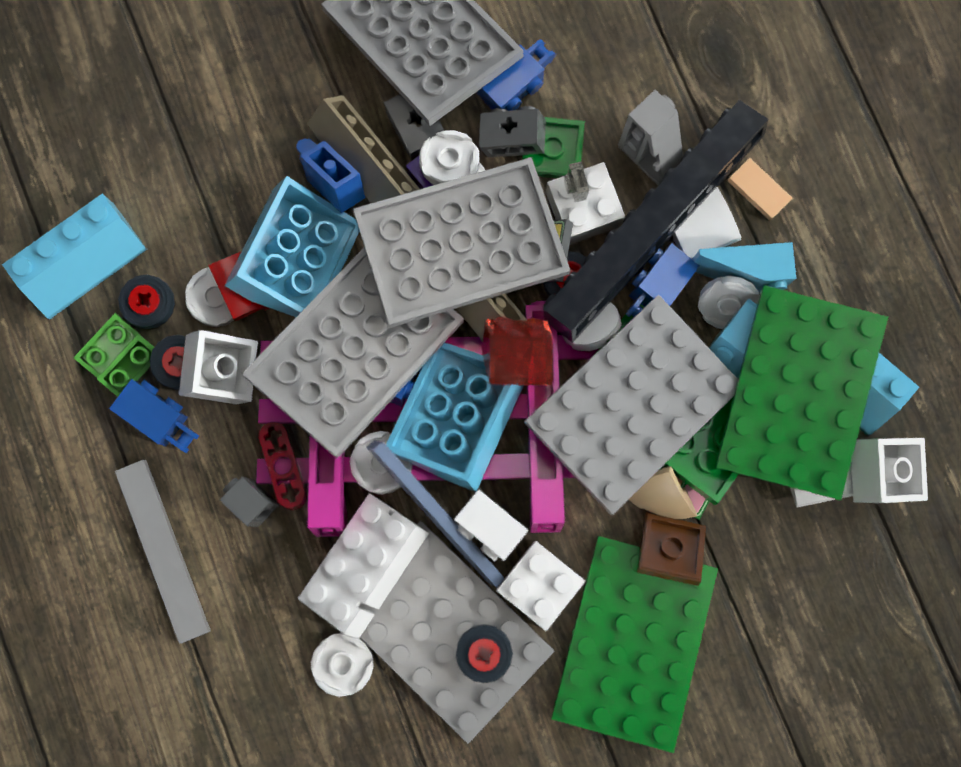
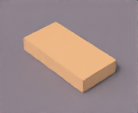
[728,158,793,221]

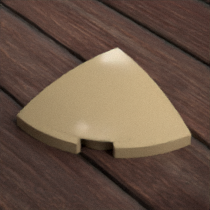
[629,466,697,519]

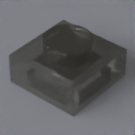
[564,161,589,202]

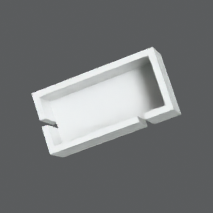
[298,493,429,638]

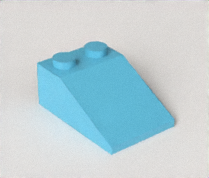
[692,242,796,293]

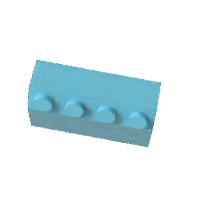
[224,176,360,317]
[386,343,526,492]

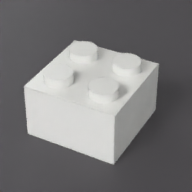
[546,162,625,245]
[179,330,258,404]
[851,438,928,503]
[455,490,528,561]
[496,541,585,631]

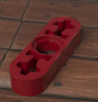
[259,422,307,510]

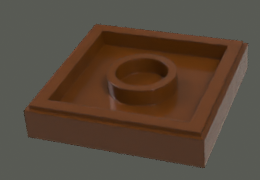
[637,513,706,586]

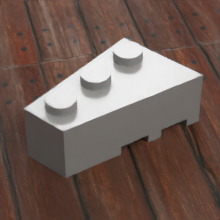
[618,90,683,186]

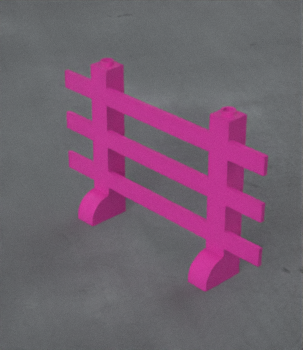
[256,301,598,537]

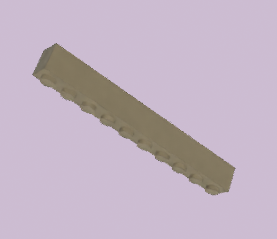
[307,95,529,352]

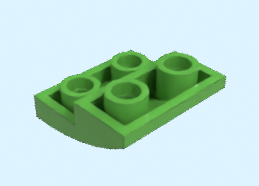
[74,313,154,397]

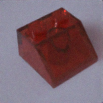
[482,317,554,386]

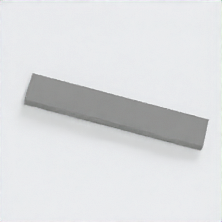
[115,460,211,644]

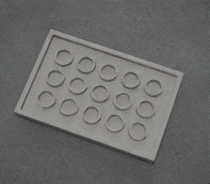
[321,0,524,126]
[353,157,570,328]
[242,247,464,459]
[524,295,738,515]
[358,521,554,744]

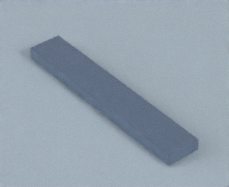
[367,440,504,587]

